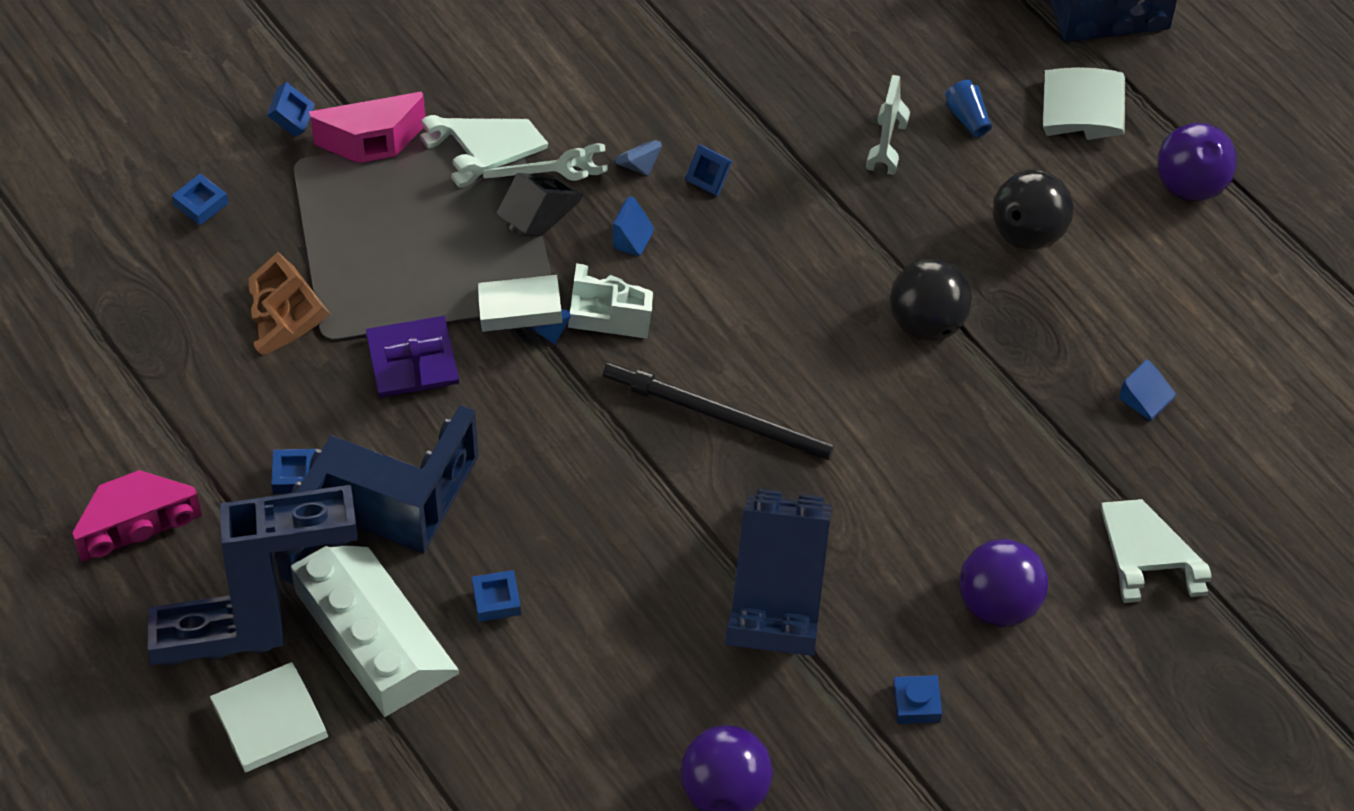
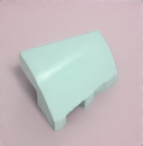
[568,263,653,339]

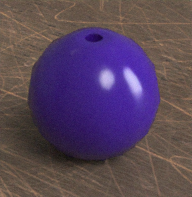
[1157,122,1237,201]
[959,539,1048,627]
[680,725,773,811]

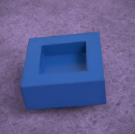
[267,82,315,137]
[171,173,229,225]
[271,449,315,494]
[471,570,521,622]
[893,675,942,724]

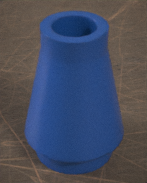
[945,80,992,138]

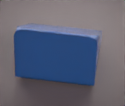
[613,196,654,256]
[1119,359,1176,421]

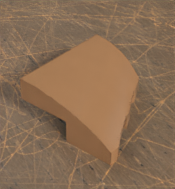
[248,252,330,355]

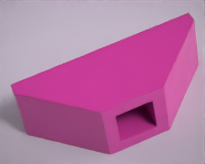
[309,91,426,163]
[72,470,202,562]

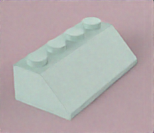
[291,546,459,717]

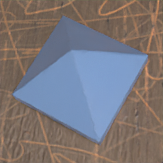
[614,140,662,176]

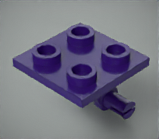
[366,315,459,398]

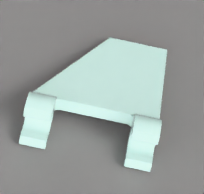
[866,75,910,174]
[420,115,548,188]
[483,143,608,181]
[1100,499,1212,603]

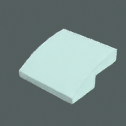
[1043,68,1125,140]
[478,275,563,332]
[210,662,328,773]

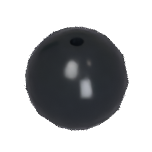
[992,170,1074,250]
[890,259,972,340]

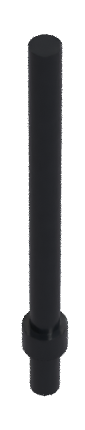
[603,362,835,460]

